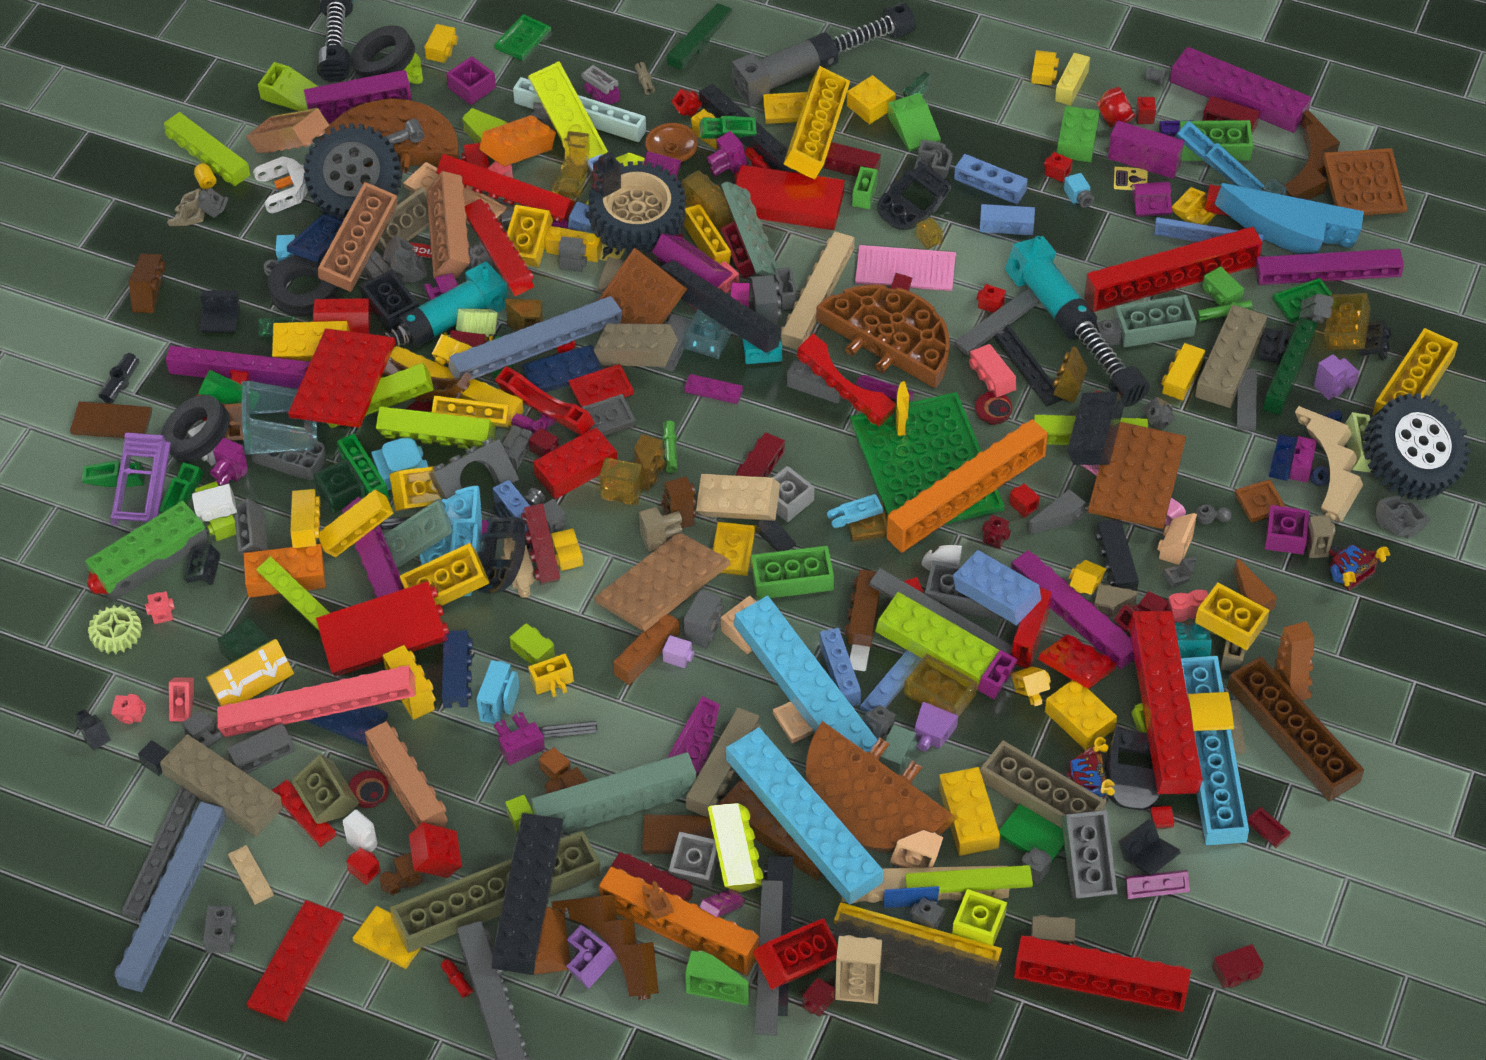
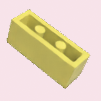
[1055,53,1090,106]

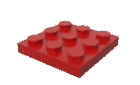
[1038,634,1117,689]

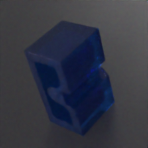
[1269,434,1297,481]

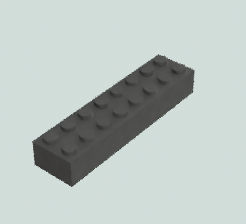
[457,921,530,1060]

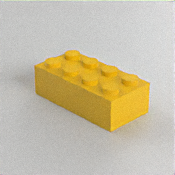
[272,321,350,362]
[400,543,489,606]
[938,767,1000,856]

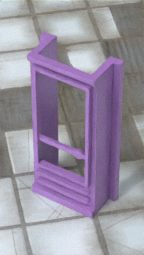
[110,433,171,525]

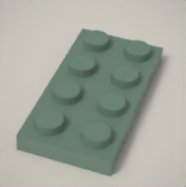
[384,499,453,568]

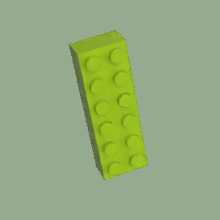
[376,406,496,449]
[875,592,1000,690]

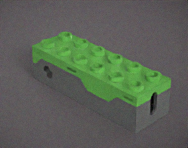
[85,501,209,603]

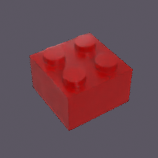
[409,823,462,878]

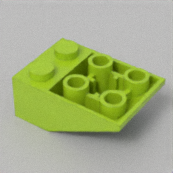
[258,62,319,111]

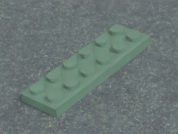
[721,181,780,281]

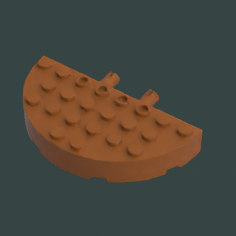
[321,98,460,173]
[816,285,950,388]
[806,721,956,853]

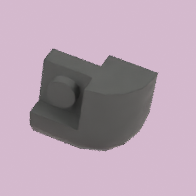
[914,139,952,179]
[384,235,427,283]
[1376,496,1430,539]

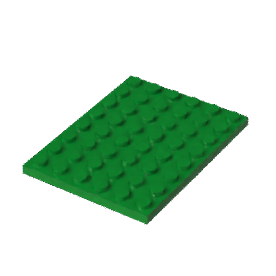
[850,392,1004,525]

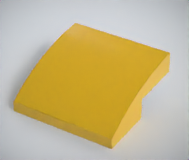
[1172,187,1216,225]
[896,381,909,436]
[1188,692,1234,731]

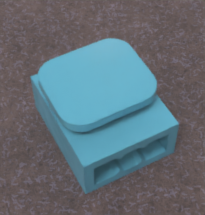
[371,437,428,490]
[476,660,519,724]

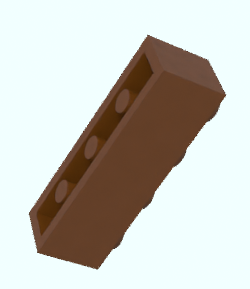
[845,570,881,647]

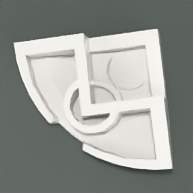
[922,545,962,571]

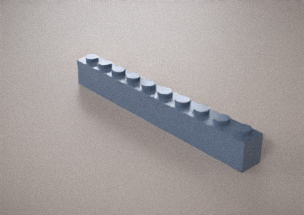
[449,296,622,380]
[115,802,226,992]

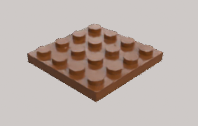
[1323,148,1407,215]
[598,248,687,324]

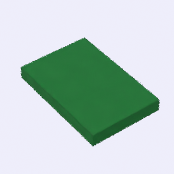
[494,14,551,61]
[1272,278,1338,324]
[999,804,1065,864]

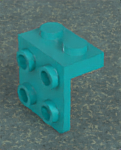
[743,339,782,364]
[1175,622,1212,658]

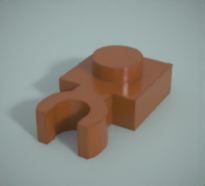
[642,881,673,920]

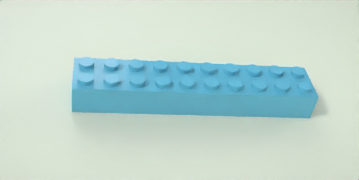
[734,596,877,752]
[1181,656,1249,845]
[726,727,883,905]

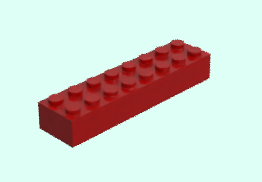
[1014,935,1191,1012]

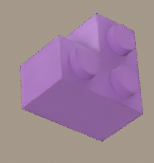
[1314,355,1359,400]
[566,925,617,989]

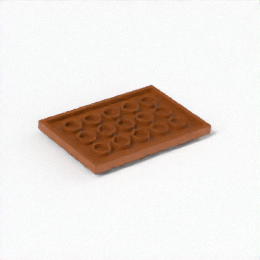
[1088,422,1186,529]

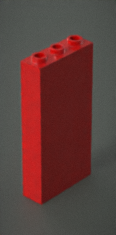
[728,165,845,231]
[316,581,449,677]

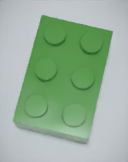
[1057,106,1100,162]

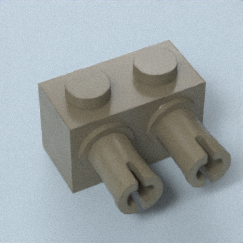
[639,507,682,552]

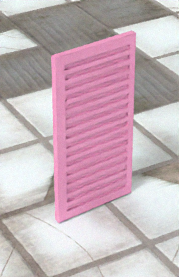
[855,245,956,291]

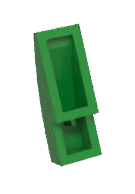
[699,116,756,139]
[82,460,145,487]
[159,462,204,513]

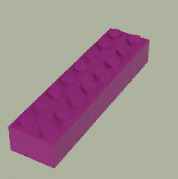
[1170,47,1312,133]

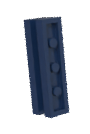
[442,630,473,708]

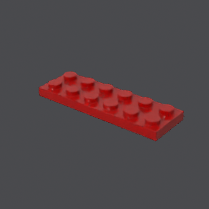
[247,900,344,1022]

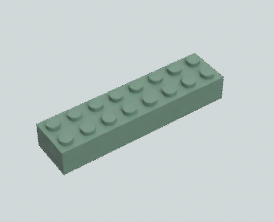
[531,752,696,834]

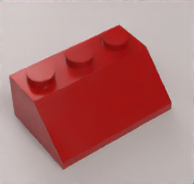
[313,298,371,334]

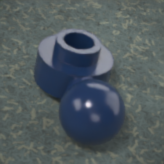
[1310,466,1330,486]

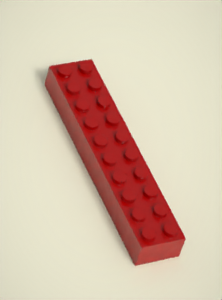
[1084,227,1262,312]
[1129,611,1203,794]

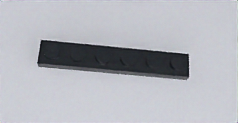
[994,324,1063,407]

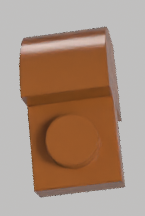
[224,403,247,441]

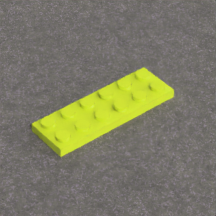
[528,62,608,168]

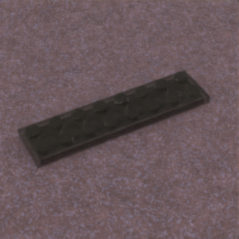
[833,912,1003,1004]

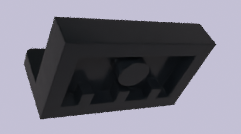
[1360,320,1392,359]
[1258,325,1290,364]
[183,543,221,585]

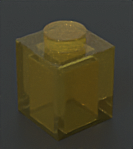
[916,217,943,250]

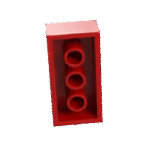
[533,427,618,499]
[752,918,838,990]

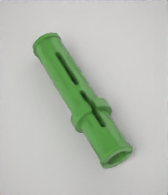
[1197,300,1253,322]
[662,421,678,473]

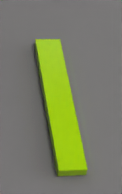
[905,865,1033,893]

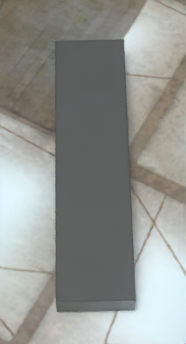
[1237,369,1257,431]

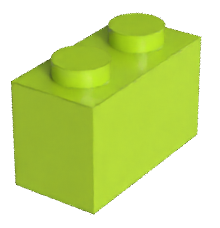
[509,623,555,665]

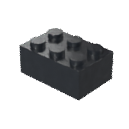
[360,270,419,333]

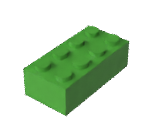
[1179,120,1253,161]
[751,546,834,600]

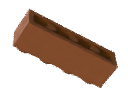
[613,614,680,685]

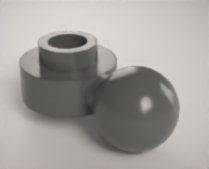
[1196,505,1232,524]

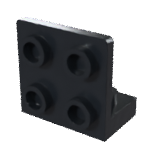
[200,290,240,332]
[1118,819,1181,875]

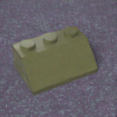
[291,754,359,824]

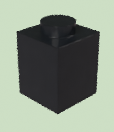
[138,740,169,776]

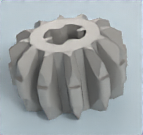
[467,242,494,269]

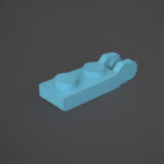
[827,494,883,528]

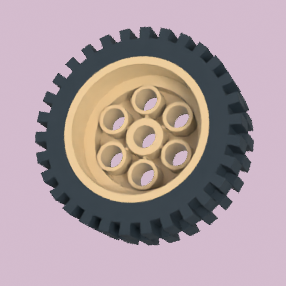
[588,161,686,253]

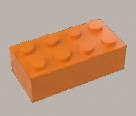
[479,115,556,166]
[244,544,326,598]

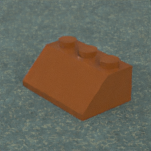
[534,907,570,974]

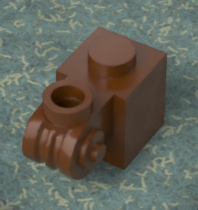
[544,767,588,794]
[380,852,424,895]

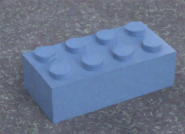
[953,550,1041,625]

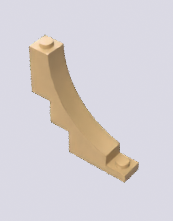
[1295,406,1363,523]

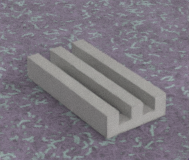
[581,65,618,94]

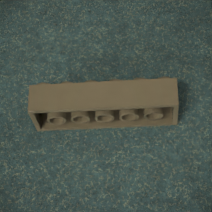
[1195,305,1268,408]
[160,734,283,837]
[980,740,1107,829]

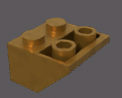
[505,299,544,332]
[1053,346,1087,403]
[634,434,666,491]

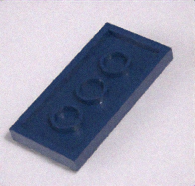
[287,214,344,262]
[522,345,602,392]
[304,684,389,746]

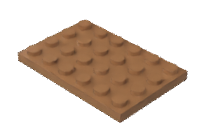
[594,533,730,632]

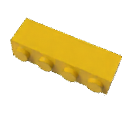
[684,204,731,264]
[432,396,511,428]
[290,489,321,548]
[319,490,393,558]

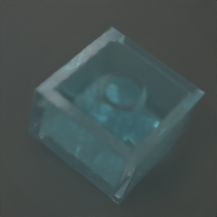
[684,310,731,359]

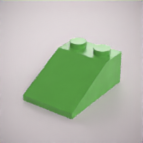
[888,93,941,152]
[685,951,749,1005]

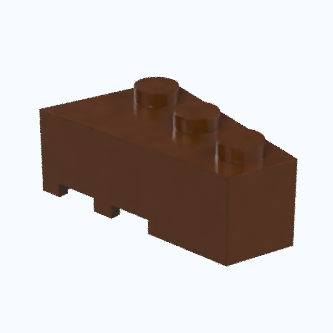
[129,254,166,313]
[661,476,696,529]

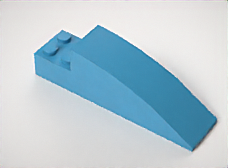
[1215,183,1364,254]

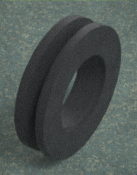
[350,25,415,78]
[268,255,339,316]
[161,395,230,462]

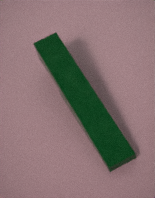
[667,3,732,70]

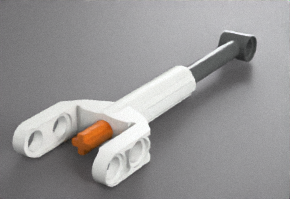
[253,119,424,213]

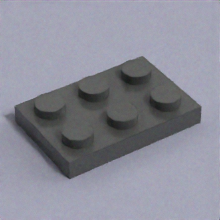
[581,394,636,436]

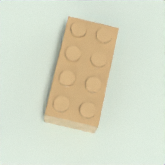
[696,474,780,521]
[835,935,882,1004]

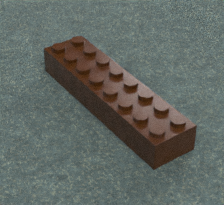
[1227,656,1364,801]

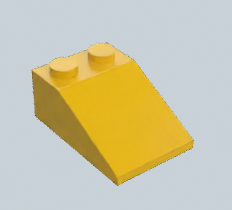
[389,467,442,511]

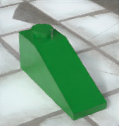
[198,370,261,410]

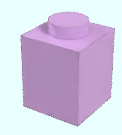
[662,635,694,668]

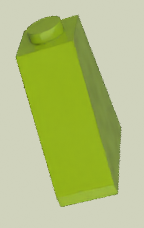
[462,108,507,143]

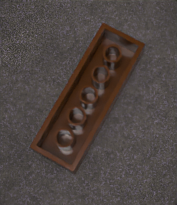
[719,778,823,881]

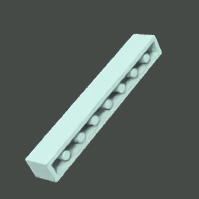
[513,77,646,142]

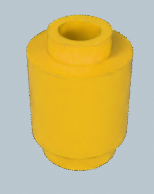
[194,163,216,189]

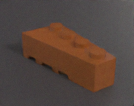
[1274,621,1315,700]

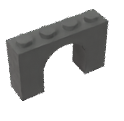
[429,437,519,499]

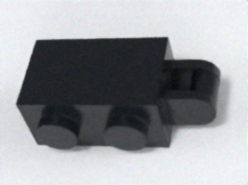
[592,151,621,197]

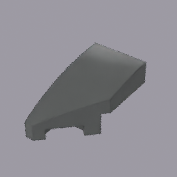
[1162,556,1197,588]

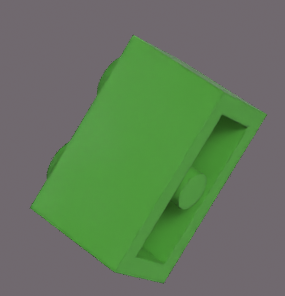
[852,167,878,209]
[1202,267,1244,306]

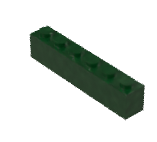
[1263,317,1318,415]

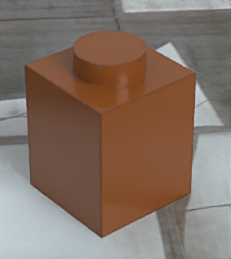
[539,747,571,781]

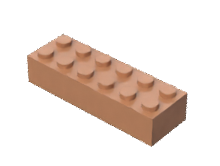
[246,108,330,154]
[427,171,470,280]
[318,182,397,292]
[365,721,448,828]

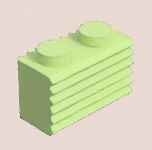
[456,309,498,337]

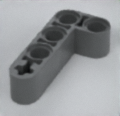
[249,439,327,480]

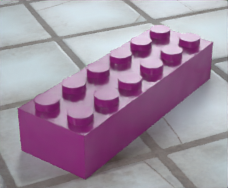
[304,70,412,125]

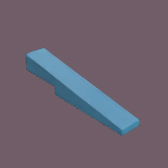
[1174,121,1269,192]

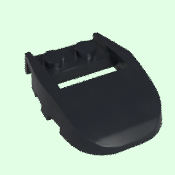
[877,161,951,230]
[477,517,525,594]
[1104,726,1159,810]

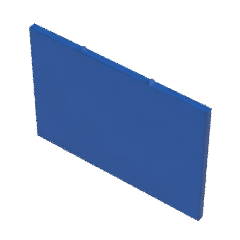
[883,886,939,908]

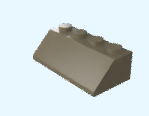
[376,187,429,252]

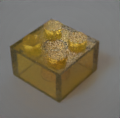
[599,458,644,505]

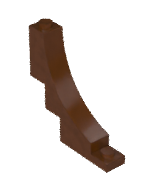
[1281,110,1340,200]
[551,895,659,1000]

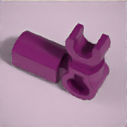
[511,413,555,434]

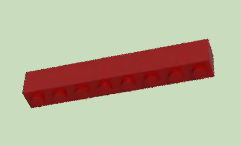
[436,154,575,222]
[464,198,534,297]

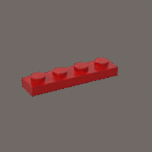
[271,779,337,847]

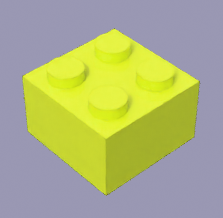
[952,889,1007,946]

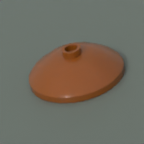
[645,123,698,162]

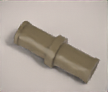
[635,62,655,95]

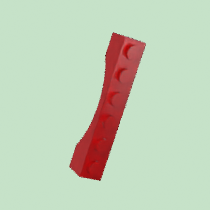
[796,333,896,426]
[495,366,595,435]

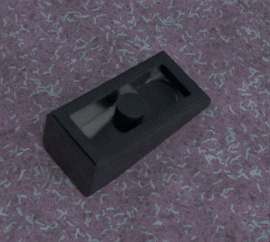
[756,519,796,552]

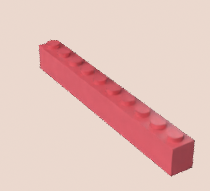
[218,665,416,737]

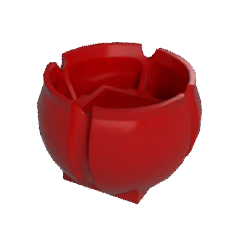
[1096,86,1136,128]

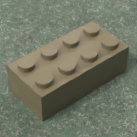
[593,323,678,367]

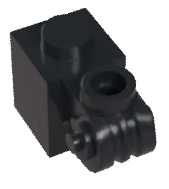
[76,709,111,750]

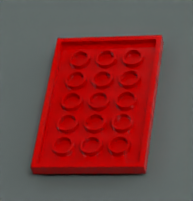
[288,328,396,428]

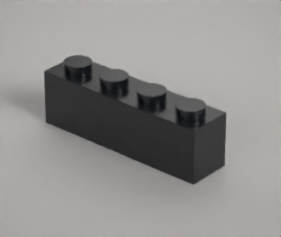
[1094,519,1139,591]

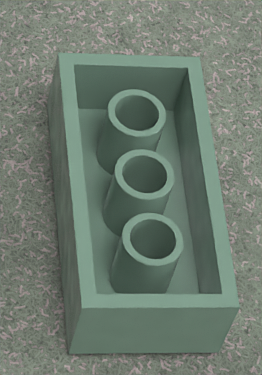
[1114,295,1196,348]

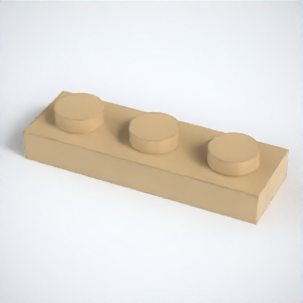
[228,845,274,905]

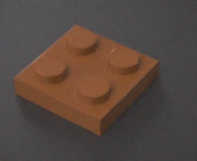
[1235,479,1286,523]

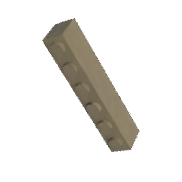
[686,708,761,817]

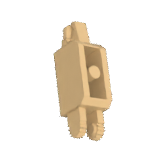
[500,538,535,598]

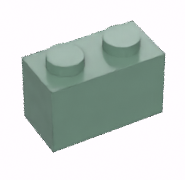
[879,725,918,774]

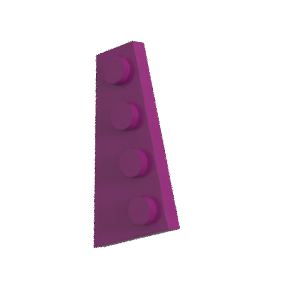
[667,696,720,777]

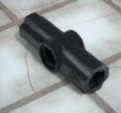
[98,353,140,404]

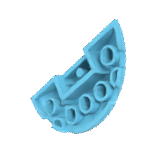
[419,486,482,597]

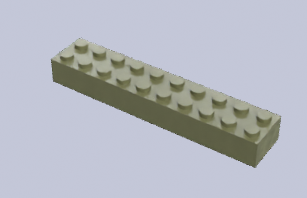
[390,830,600,953]

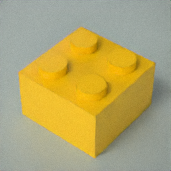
[847,75,896,125]

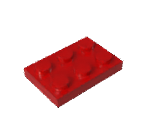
[569,364,634,407]

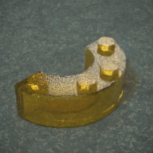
[552,131,590,199]

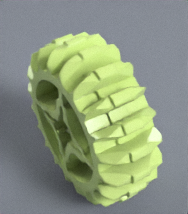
[88,605,142,654]

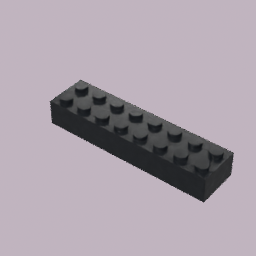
[492,813,563,975]

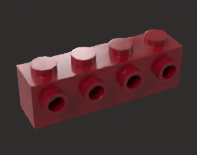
[521,503,560,585]

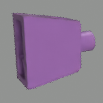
[914,702,958,752]

